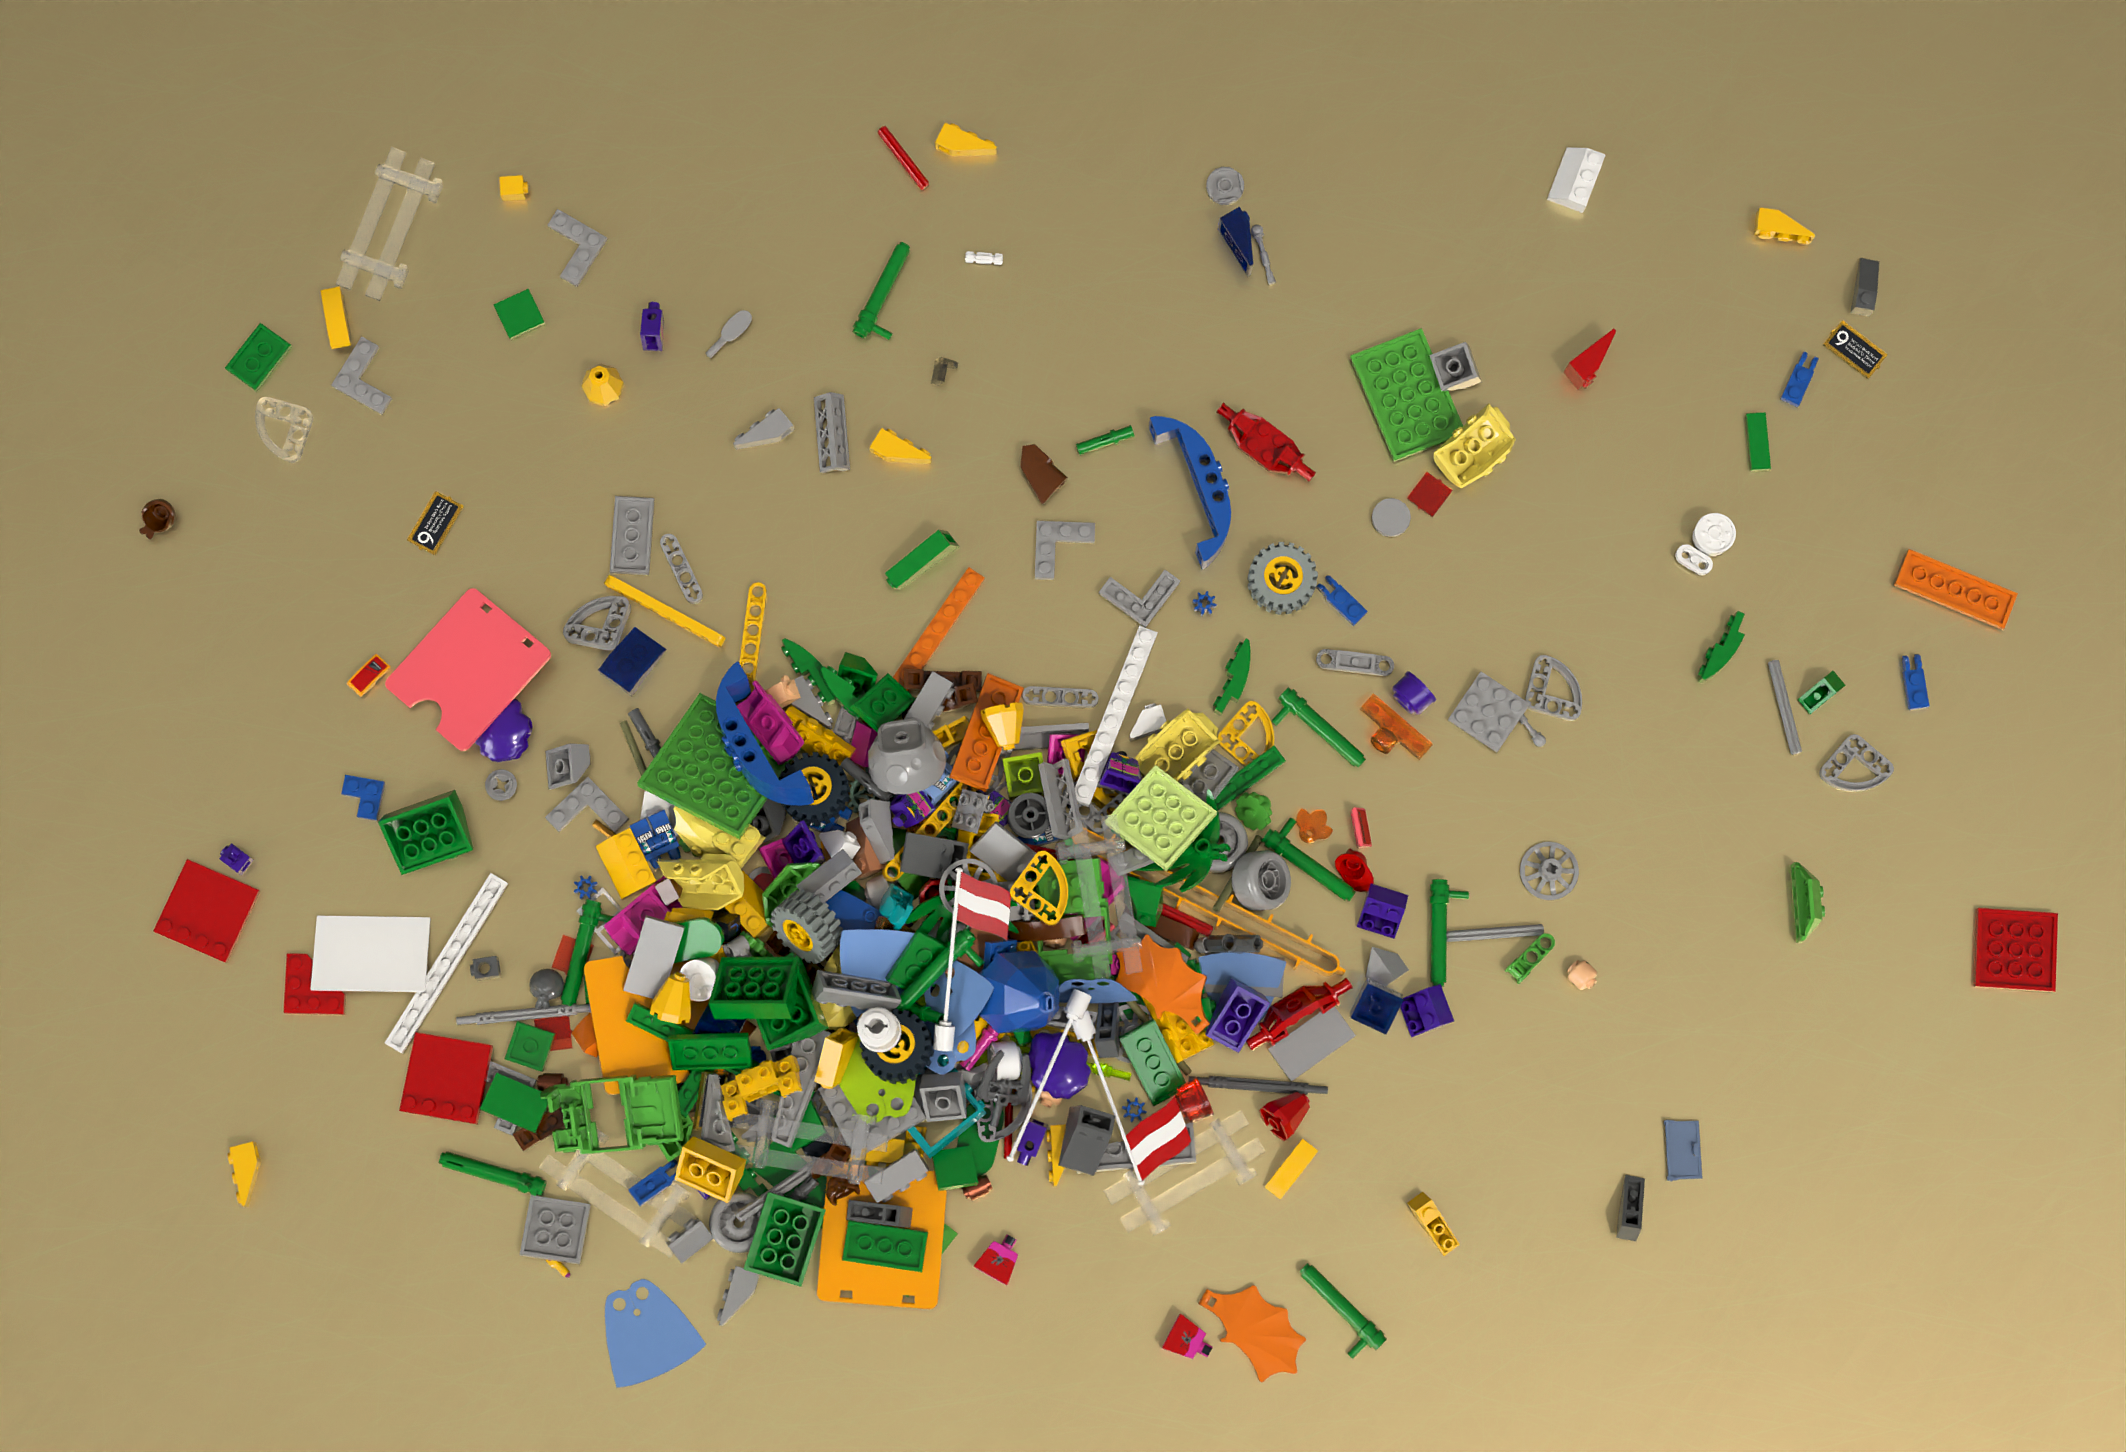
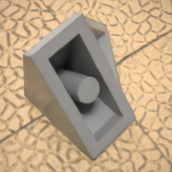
[1365,947,1409,993]

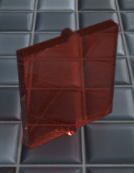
[1407,472,1453,517]
[551,935,594,978]
[534,1016,573,1051]

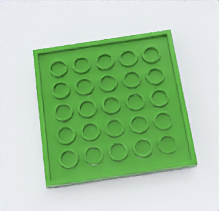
[637,693,801,839]

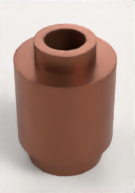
[537,1073,568,1092]
[962,1175,993,1201]

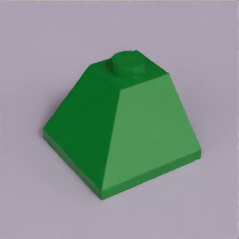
[837,652,878,697]
[1124,875,1163,927]

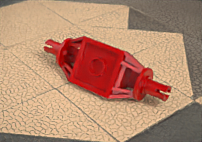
[1216,403,1316,482]
[1246,978,1353,1051]

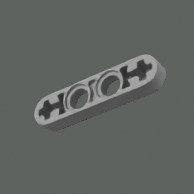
[660,534,703,604]
[1022,686,1099,708]

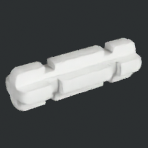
[965,251,1003,265]

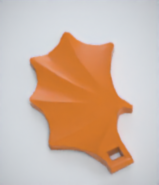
[1115,934,1210,1034]
[1198,1285,1306,1382]

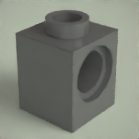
[470,956,501,981]

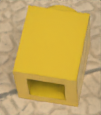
[500,175,529,201]

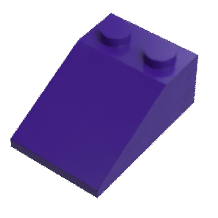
[782,820,826,865]
[1205,978,1270,1053]

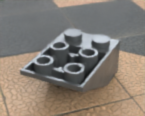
[900,832,969,882]
[1058,1105,1115,1176]

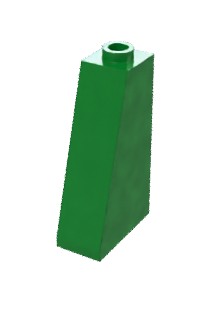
[885,530,960,589]

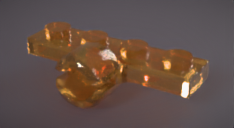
[1360,693,1433,760]

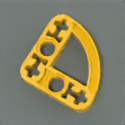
[1217,701,1274,767]
[1010,851,1068,926]

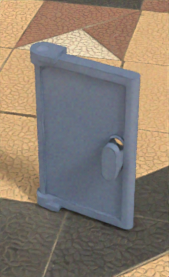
[1664,1120,1702,1182]

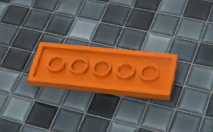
[1894,549,2018,630]
[949,673,1024,792]

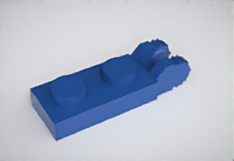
[1780,352,1819,407]
[1316,575,1368,626]
[1902,654,1930,710]
[628,1159,678,1207]

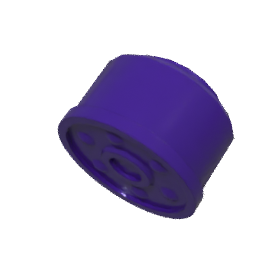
[1392,671,1436,715]

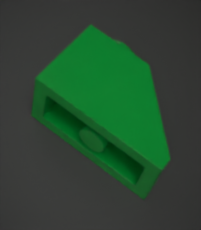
[1798,671,1846,714]

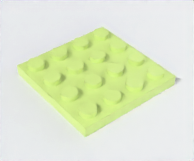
[1105,765,1217,871]

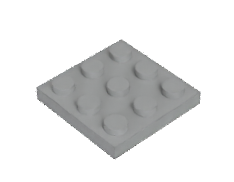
[1448,672,1530,753]
[520,1195,591,1265]

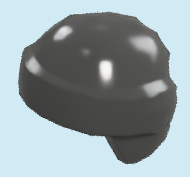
[529,969,564,1009]

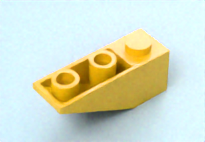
[935,123,997,156]
[1754,208,1815,244]
[870,428,932,464]
[1046,1125,1066,1187]
[228,1142,261,1207]
[1407,1192,1460,1256]

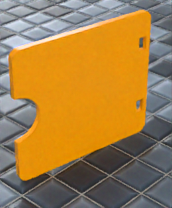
[584,956,724,1095]
[817,1164,947,1309]

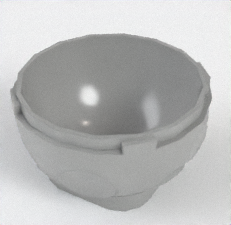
[868,718,947,794]

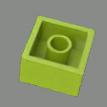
[1002,752,1044,801]

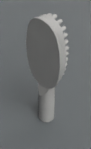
[705,310,752,358]

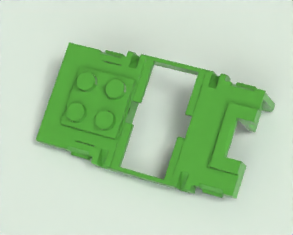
[1035,858,1115,990]
[540,1075,684,1154]

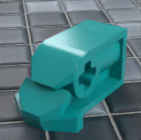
[879,883,914,931]

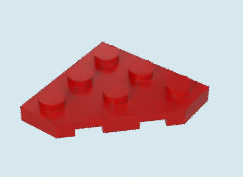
[284,953,346,1015]

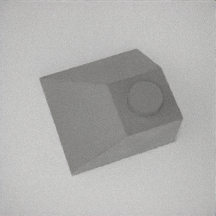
[545,743,590,790]

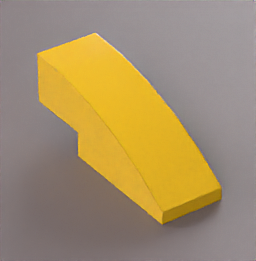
[321,286,351,349]
[933,716,970,750]
[1265,1139,1318,1199]

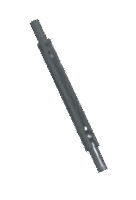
[1188,1076,1328,1095]

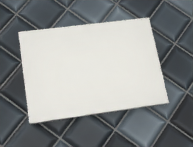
[311,916,431,992]

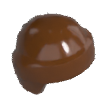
[139,499,176,540]
[826,1174,860,1206]

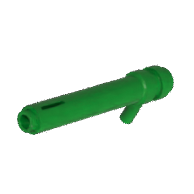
[852,242,910,340]
[1271,687,1366,768]
[1262,818,1356,901]
[1429,879,1469,987]
[560,899,614,1006]
[896,928,984,1013]
[439,1151,547,1196]
[1299,1263,1387,1359]

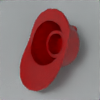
[1335,848,1374,892]

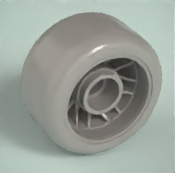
[1206,812,1248,873]
[1232,850,1291,911]
[709,1192,763,1253]

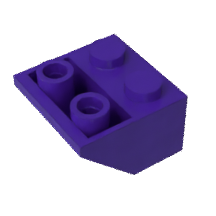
[1357,884,1408,939]
[1398,984,1455,1038]

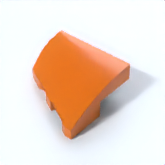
[572,1012,598,1058]

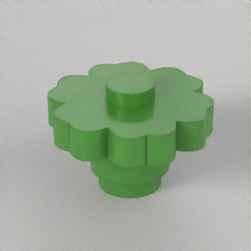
[1235,792,1272,830]
[739,931,774,957]

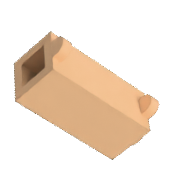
[765,675,801,708]

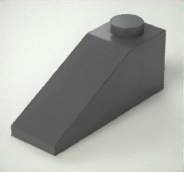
[1850,258,1879,317]
[1095,1002,1120,1058]
[1616,1175,1645,1241]
[847,1200,913,1228]

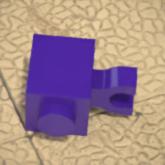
[219,843,253,876]

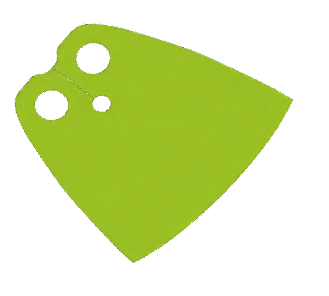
[839,1032,917,1124]

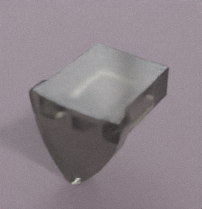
[931,357,958,385]

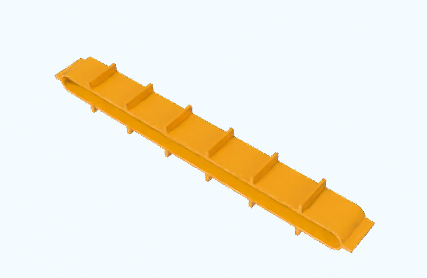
[1071,827,1346,977]

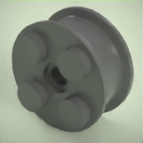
[1007,793,1050,839]

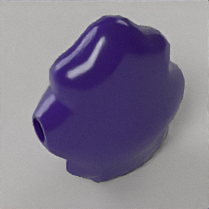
[475,699,533,762]
[1028,1032,1091,1099]

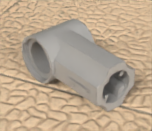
[723,935,752,957]

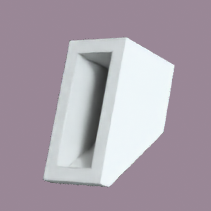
[1129,703,1166,742]
[819,830,861,859]

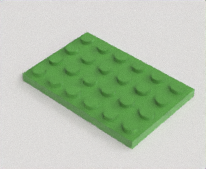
[1350,328,1463,462]

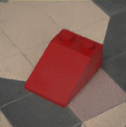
[1564,329,1616,390]

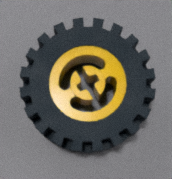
[780,752,850,826]
[860,1009,934,1084]

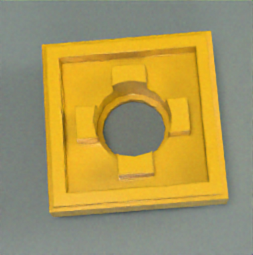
[1061,730,1097,779]

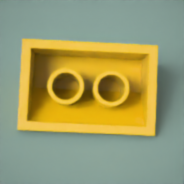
[595,828,657,899]
[723,871,770,939]
[675,1136,746,1203]

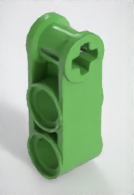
[1504,934,1555,984]

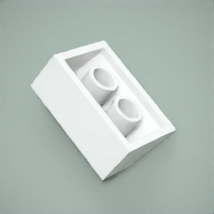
[1547,147,1605,213]

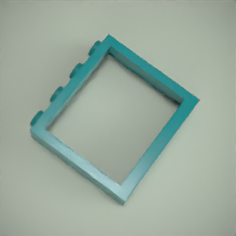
[907,1054,987,1159]

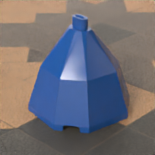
[979,950,1059,1033]

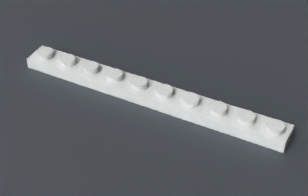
[1075,626,1158,807]
[385,873,508,1054]

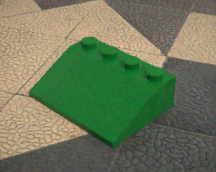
[378,790,473,875]
[756,953,829,1050]
[709,957,799,1019]
[743,1192,826,1287]

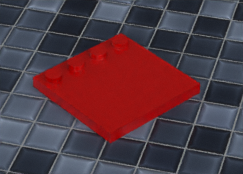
[153,859,260,963]
[1974,908,2058,992]
[399,1032,493,1125]

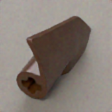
[1020,444,1068,504]

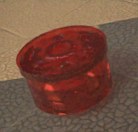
[1174,1077,1214,1123]

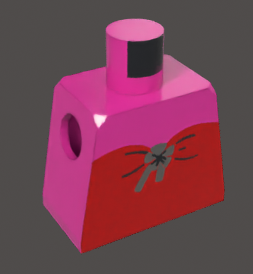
[974,1234,1018,1286]
[1162,1314,1213,1359]

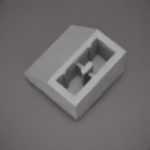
[666,1218,714,1263]

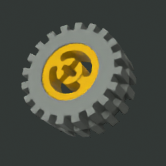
[1248,542,1318,615]
[771,890,843,964]

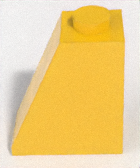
[814,1028,859,1089]

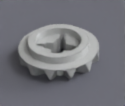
[485,769,517,801]

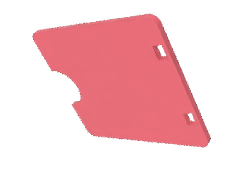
[385,588,551,751]

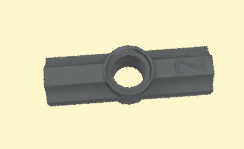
[1206,934,1263,954]

